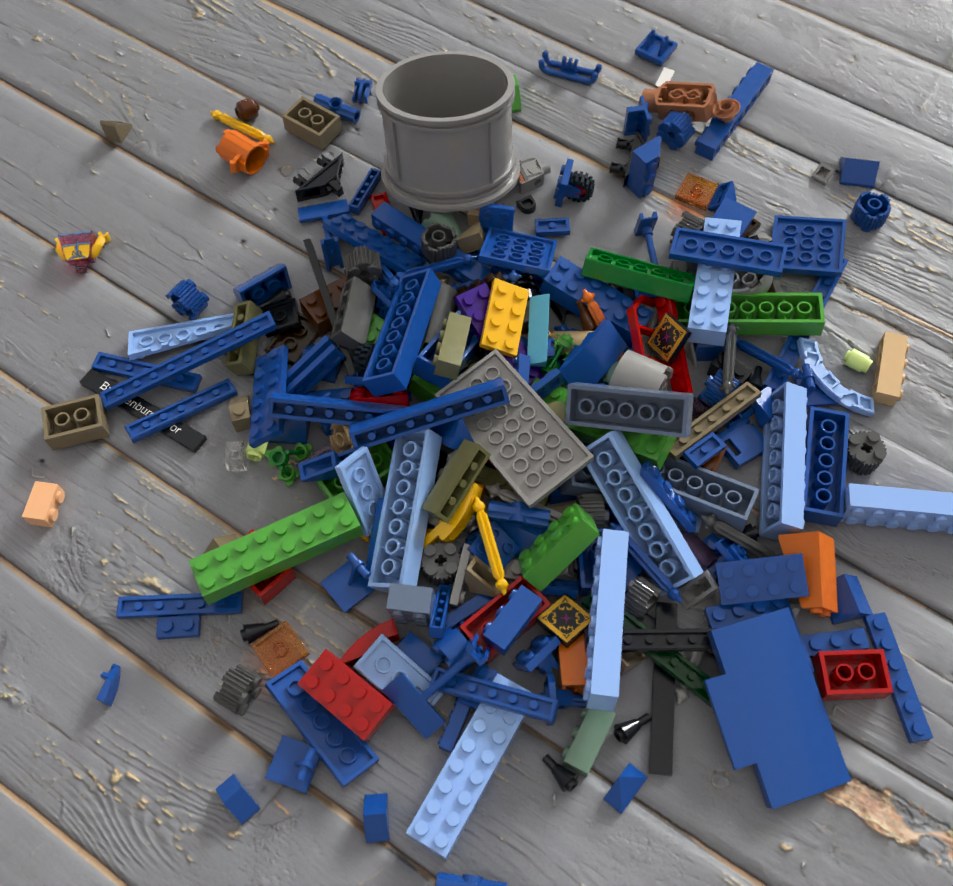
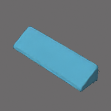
[527,294,550,367]

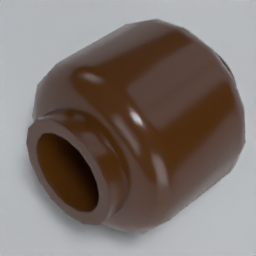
[234,98,260,122]

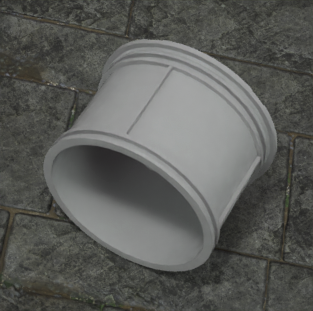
[375,51,520,213]

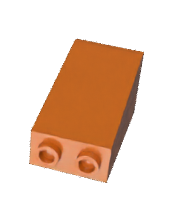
[778,531,838,617]
[556,611,590,694]

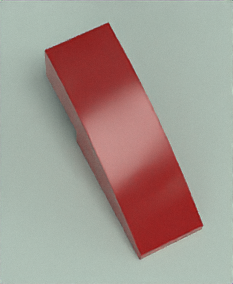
[341,618,400,667]

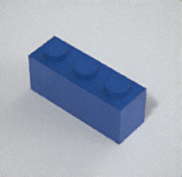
[482,585,543,656]

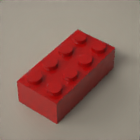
[459,575,551,665]
[297,649,396,742]

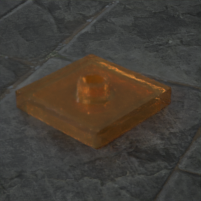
[674,172,719,211]
[251,620,310,678]

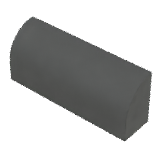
[330,276,376,349]
[425,283,458,347]

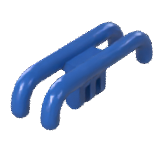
[538,51,602,84]

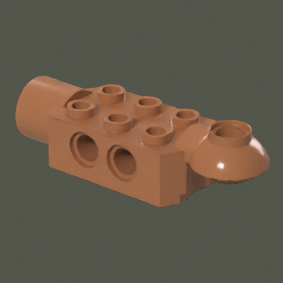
[641,81,740,123]

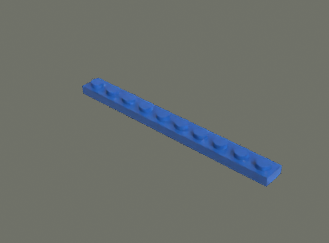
[763,258,849,392]
[100,311,277,410]

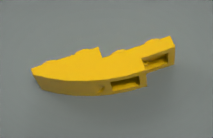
[423,483,483,549]

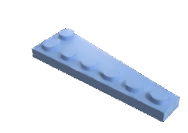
[128,313,234,360]

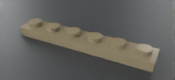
[668,381,762,461]

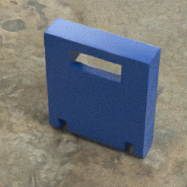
[717,418,764,470]

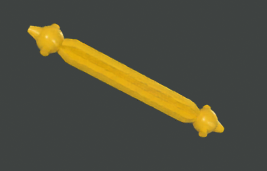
[210,110,275,144]
[472,497,509,595]

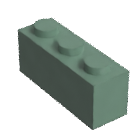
[561,706,616,778]

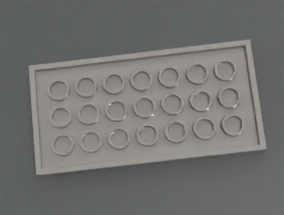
[434,349,595,509]

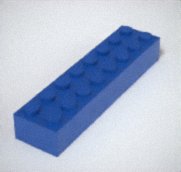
[362,268,442,397]

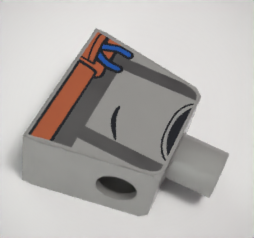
[516,157,551,195]

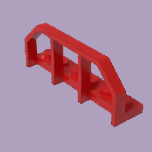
[627,295,693,393]

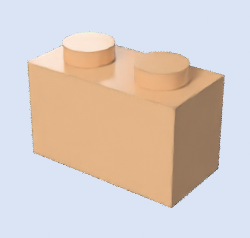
[22,481,65,528]

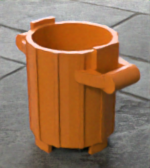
[216,129,269,175]

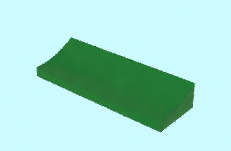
[581,247,696,304]

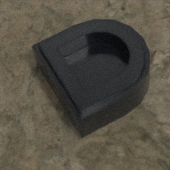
[516,195,536,214]

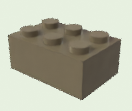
[282,96,342,150]
[41,394,110,451]

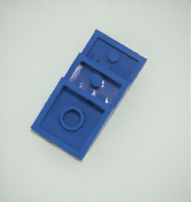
[712,197,757,237]
[559,318,627,386]

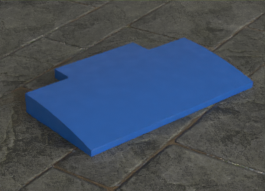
[703,607,851,809]

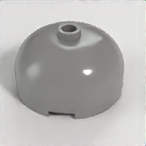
[732,270,773,294]

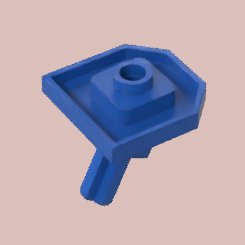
[371,280,395,320]
[707,537,750,580]
[540,674,587,726]

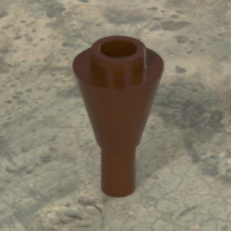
[576,299,597,331]

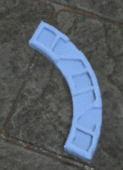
[797,337,875,417]

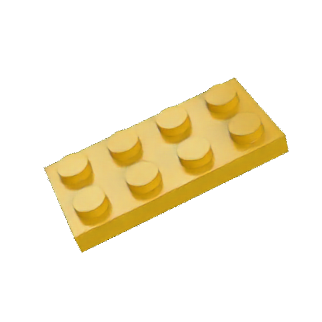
[479,278,529,358]

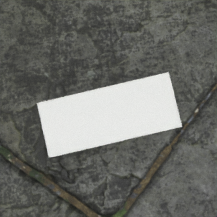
[655,67,675,87]

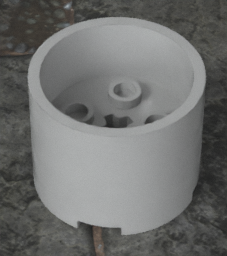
[609,349,673,391]

